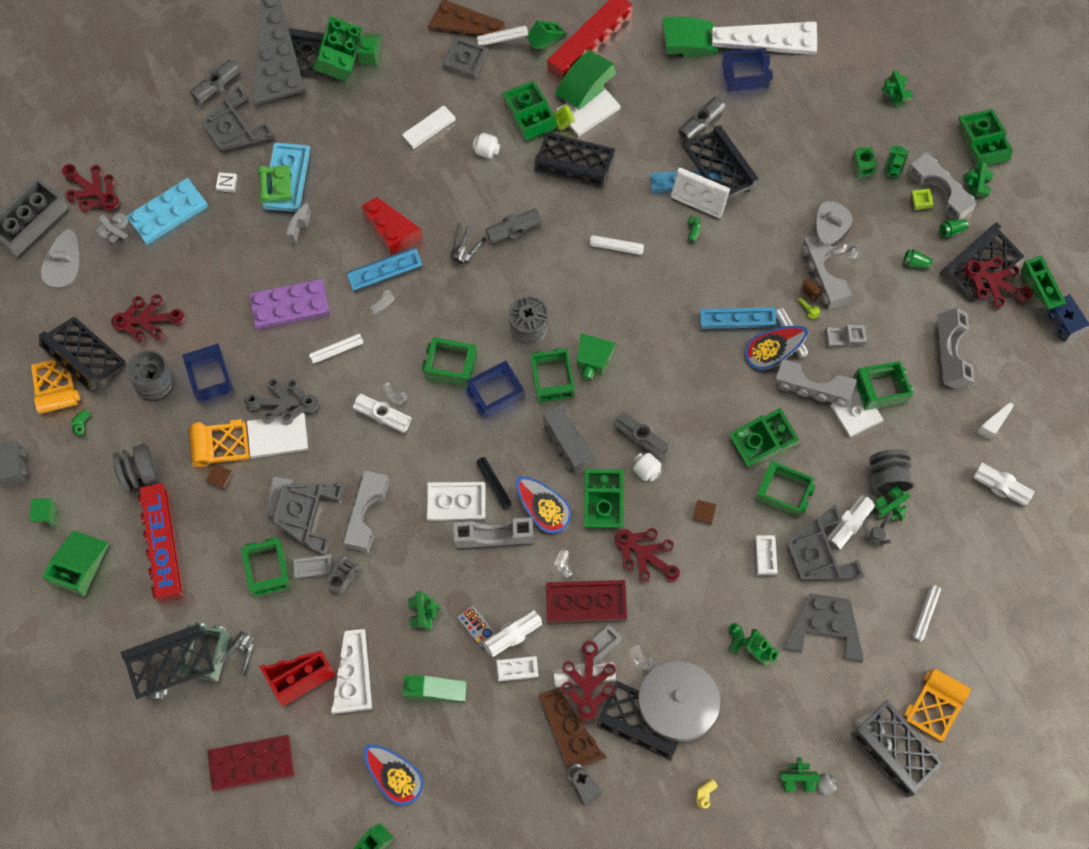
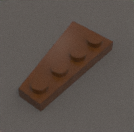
[428,0,506,37]

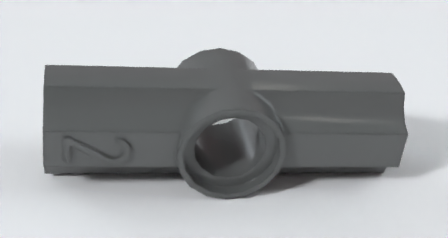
[189,59,240,104]
[677,96,726,141]
[485,208,542,244]
[614,412,670,459]

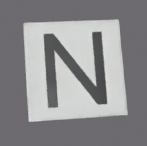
[216,172,238,193]

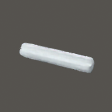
[477,26,528,46]
[590,235,644,255]
[775,308,808,358]
[309,333,363,363]
[912,585,941,641]

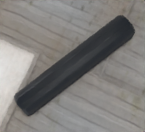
[476,457,511,509]

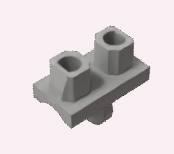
[96,213,129,243]

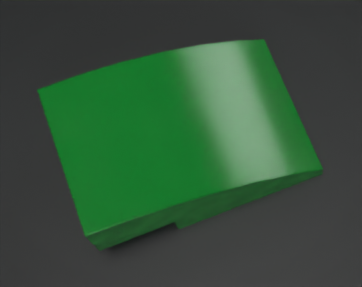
[662,17,718,57]
[555,49,616,110]
[502,80,558,141]
[959,109,1013,168]
[729,407,801,467]
[584,469,624,528]

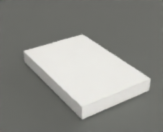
[557,88,621,137]
[671,168,730,218]
[247,413,309,459]
[427,482,486,521]

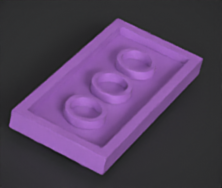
[250,279,330,329]

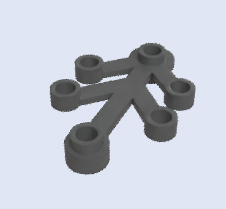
[244,378,318,425]

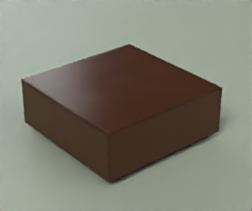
[801,278,821,302]
[206,464,233,489]
[693,500,717,524]

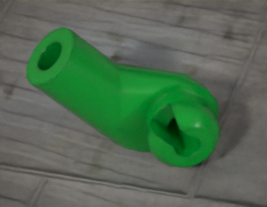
[687,216,701,242]
[71,408,91,435]
[728,623,745,654]

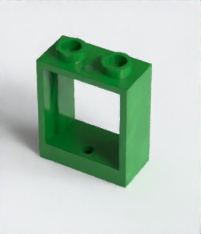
[422,337,478,387]
[530,348,575,403]
[853,361,913,410]
[755,460,816,518]
[241,538,291,597]

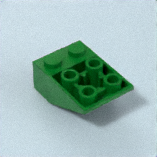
[312,15,363,82]
[42,530,109,597]

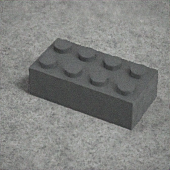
[0,177,69,257]

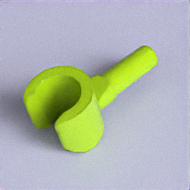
[798,297,820,319]

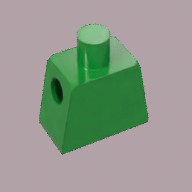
[577,333,616,381]

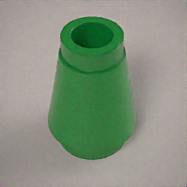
[939,219,968,238]
[903,249,933,269]

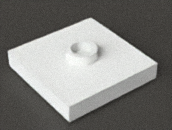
[830,391,884,438]

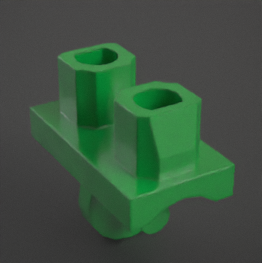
[882,70,913,107]
[884,145,909,178]
[963,163,993,198]
[874,486,911,521]
[408,591,441,630]
[743,629,779,666]
[779,757,820,792]

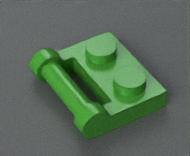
[257,165,292,203]

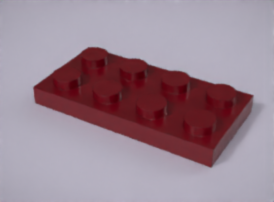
[546,580,627,623]
[207,735,295,792]

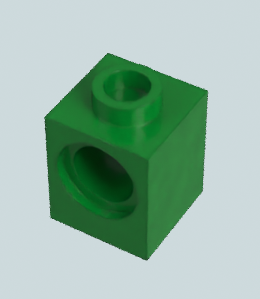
[852,147,878,178]

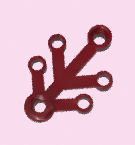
[62,164,119,212]
[964,257,1033,309]
[111,294,185,342]
[614,528,680,583]
[561,641,616,721]

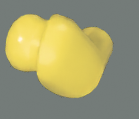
[696,778,718,809]

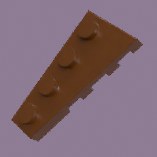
[539,688,607,770]

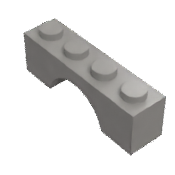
[908,152,977,220]
[801,235,852,310]
[937,308,974,389]
[776,359,857,407]
[342,471,389,554]
[453,517,534,548]

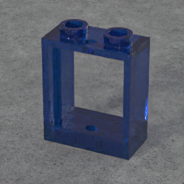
[722,48,773,92]
[182,343,234,402]
[465,360,525,419]

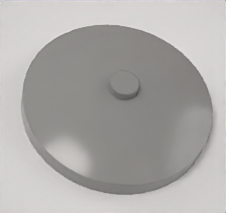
[638,661,720,742]

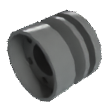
[509,296,549,345]
[126,350,173,400]
[113,443,159,491]
[869,449,915,495]

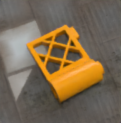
[31,359,80,414]
[188,419,250,467]
[904,668,971,742]

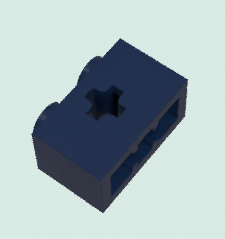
[1046,294,1089,341]

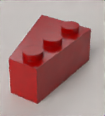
[361,197,423,255]
[259,650,335,707]

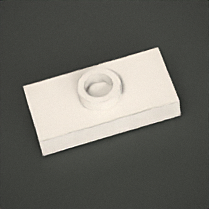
[755,535,777,575]
[496,656,539,682]

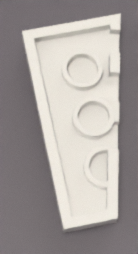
[331,629,373,714]

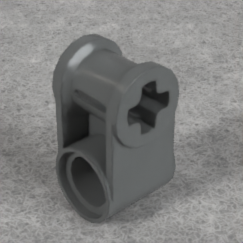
[327,555,360,595]
[566,763,602,806]

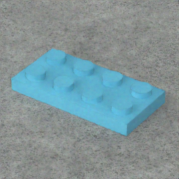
[263,143,311,212]
[126,178,208,245]

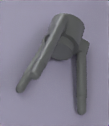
[450,223,486,264]
[863,510,893,547]
[220,631,255,675]
[145,657,176,700]

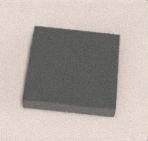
[442,37,488,79]

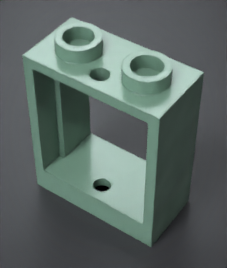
[174,622,231,682]

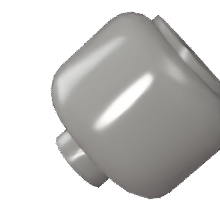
[816,773,837,796]

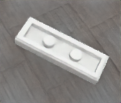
[402,106,455,150]

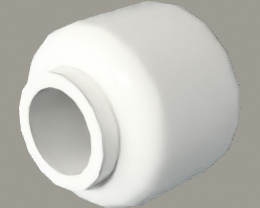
[472,133,500,159]
[633,453,662,482]

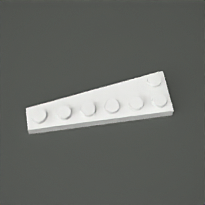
[711,22,817,55]

